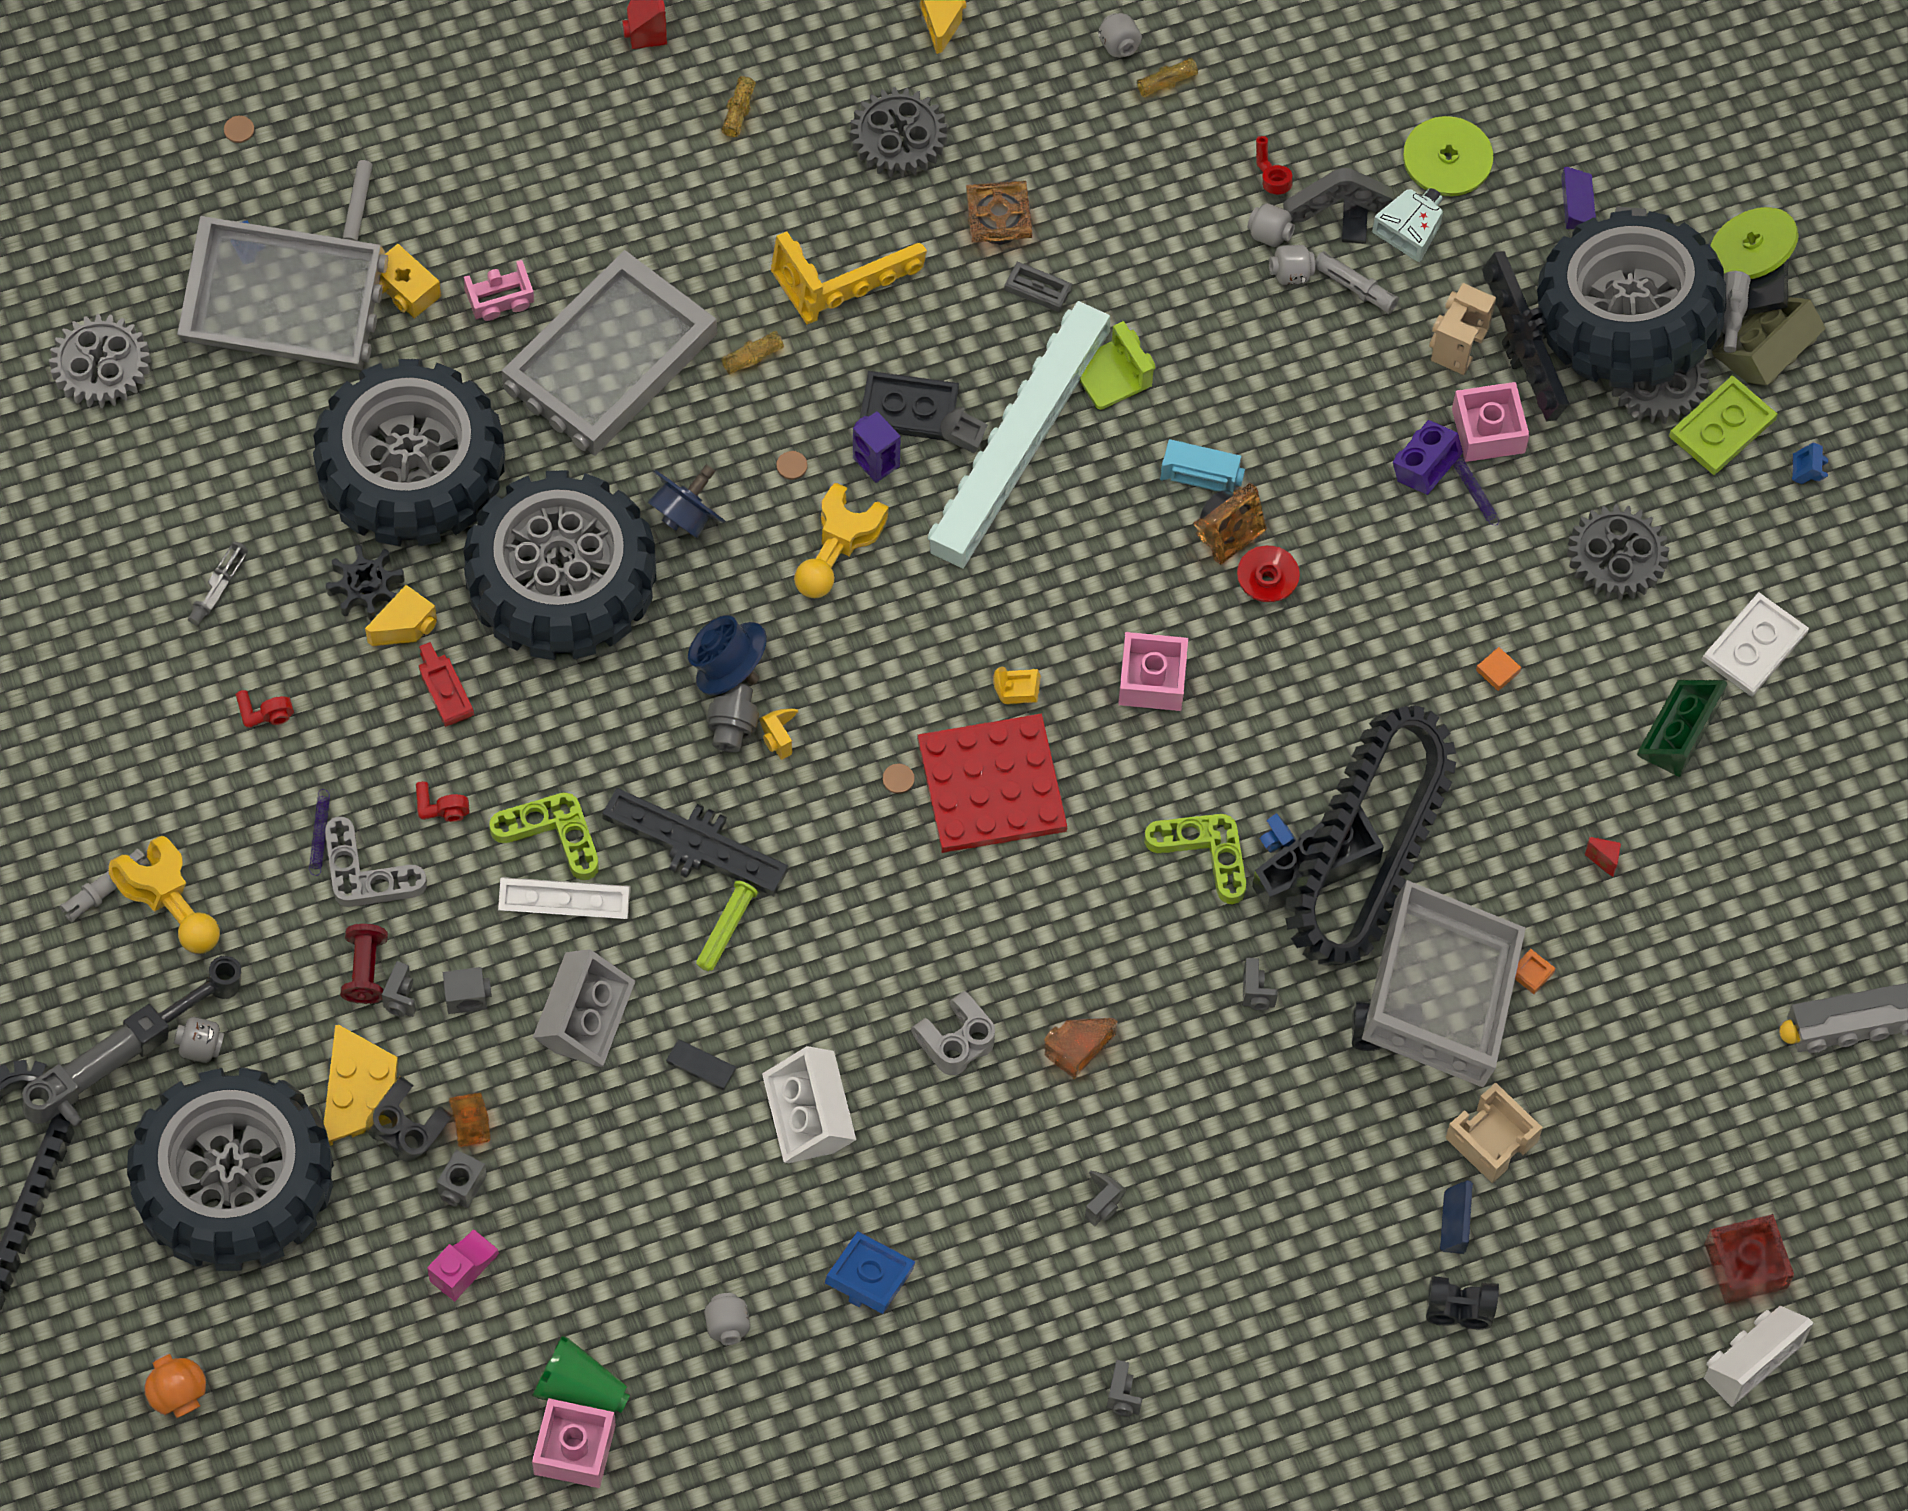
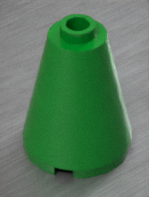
[532,1335,630,1413]

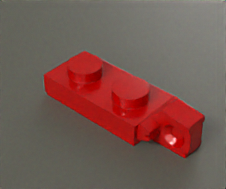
[418,642,474,727]

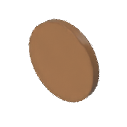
[224,116,254,143]
[776,451,807,480]
[883,764,914,794]

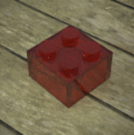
[1704,1214,1794,1304]

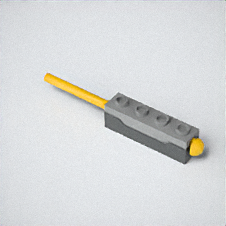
[1779,983,1908,1053]

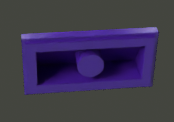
[1561,167,1596,229]

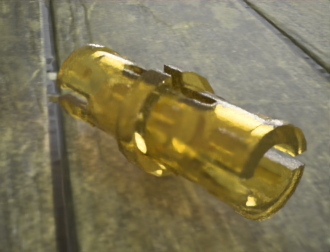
[1136,57,1198,97]
[721,76,756,137]
[721,331,784,375]

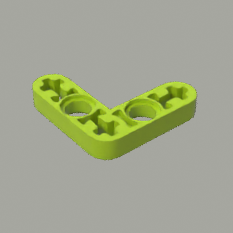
[489,793,599,880]
[1144,814,1246,904]

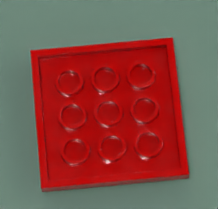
[917,713,1067,853]

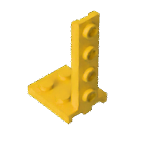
[771,231,927,325]

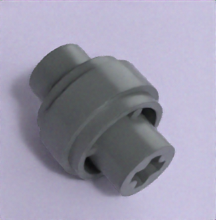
[706,684,759,752]

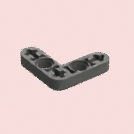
[1283,168,1395,223]

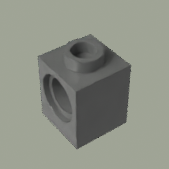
[442,967,492,1014]
[437,1150,487,1208]

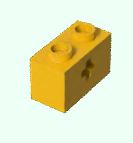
[379,244,441,319]

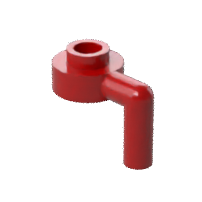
[1256,136,1293,195]
[235,690,294,728]
[416,781,470,822]

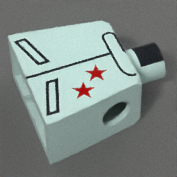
[1372,188,1443,262]

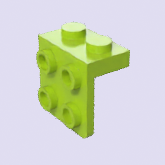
[1080,321,1155,410]

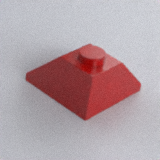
[622,0,667,49]

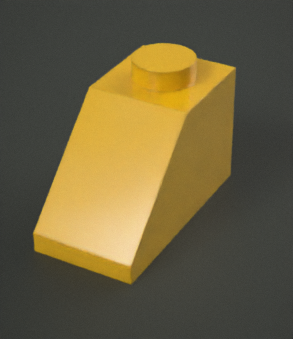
[920,0,966,54]
[365,585,437,646]

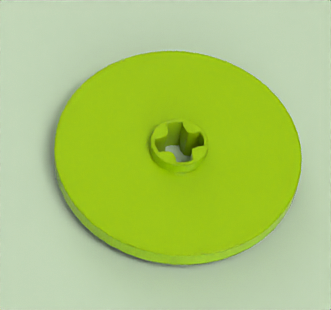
[1403,116,1493,196]
[1711,207,1799,279]

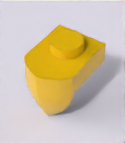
[993,666,1041,704]
[759,709,798,760]

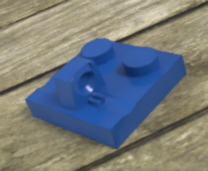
[825,1231,915,1314]

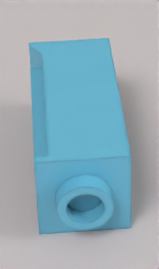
[1160,439,1245,493]

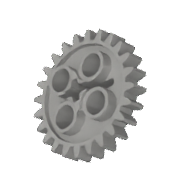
[49,314,151,408]

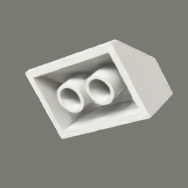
[762,1046,856,1163]
[1704,1306,1813,1407]

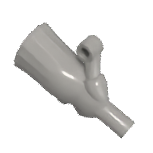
[1722,271,1751,352]

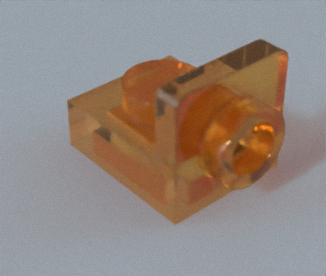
[449,1092,491,1147]

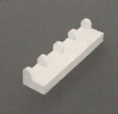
[498,877,631,919]

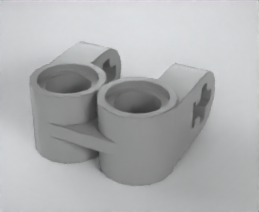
[911,991,995,1075]

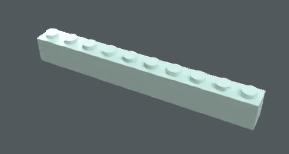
[928,301,1110,569]

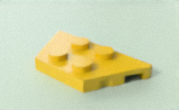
[324,1025,398,1146]

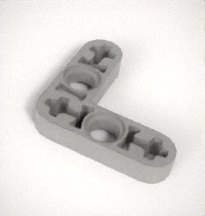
[325,816,427,907]

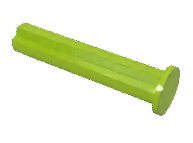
[696,881,758,972]

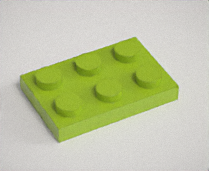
[1669,375,1778,475]

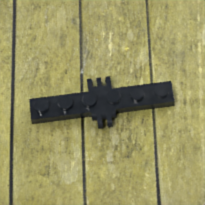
[1482,251,1570,422]
[602,788,788,897]

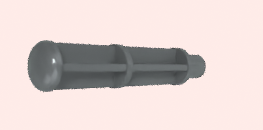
[188,542,248,626]

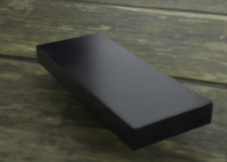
[1342,199,1368,244]
[666,1039,736,1090]

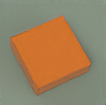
[1476,647,1521,691]
[1515,949,1556,994]

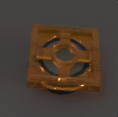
[966,181,1032,245]
[1193,483,1267,565]

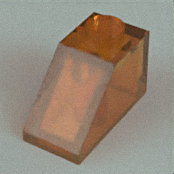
[1044,1018,1118,1079]

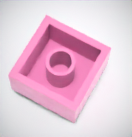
[1452,382,1529,462]
[1118,632,1188,711]
[532,1398,616,1488]

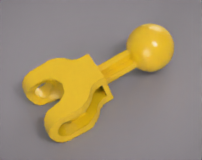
[794,483,889,599]
[109,836,220,954]

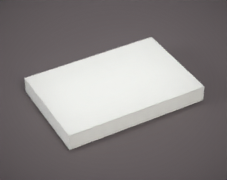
[1701,592,1809,697]

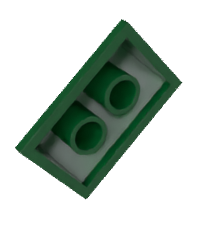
[1637,680,1727,777]

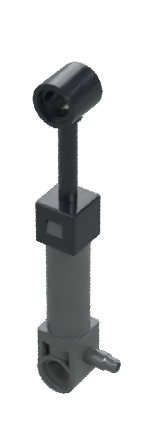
[23,956,242,1127]

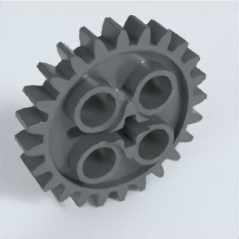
[850,87,947,178]
[1608,358,1709,424]
[1567,504,1669,600]

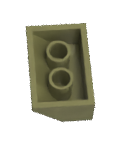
[1712,297,1826,385]

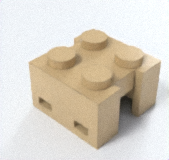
[1429,283,1496,375]
[1446,1083,1543,1183]

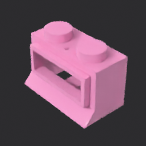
[464,260,534,321]

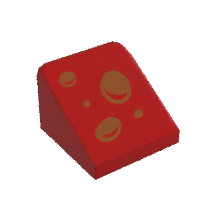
[1585,837,1621,876]

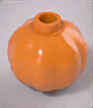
[144,1354,206,1419]

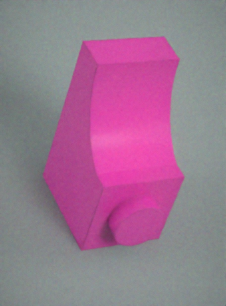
[427,1229,499,1302]

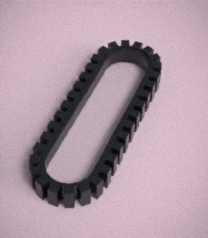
[1285,705,1456,966]
[0,1060,77,1310]

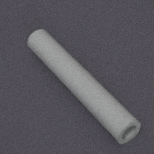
[342,160,373,241]

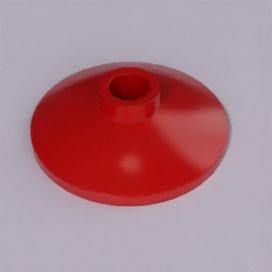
[1237,545,1300,602]

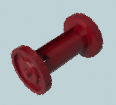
[340,924,388,1004]

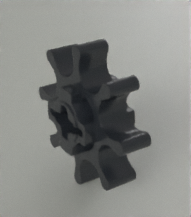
[326,545,405,621]

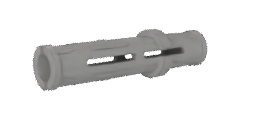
[1315,251,1399,314]
[60,849,150,922]

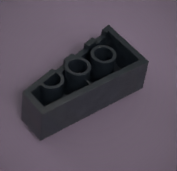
[1252,806,1384,913]

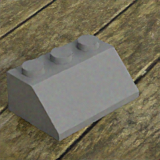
[533,949,635,1067]

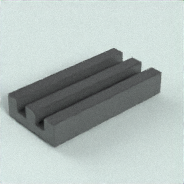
[1004,261,1072,313]

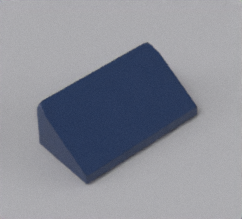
[1440,1180,1473,1254]

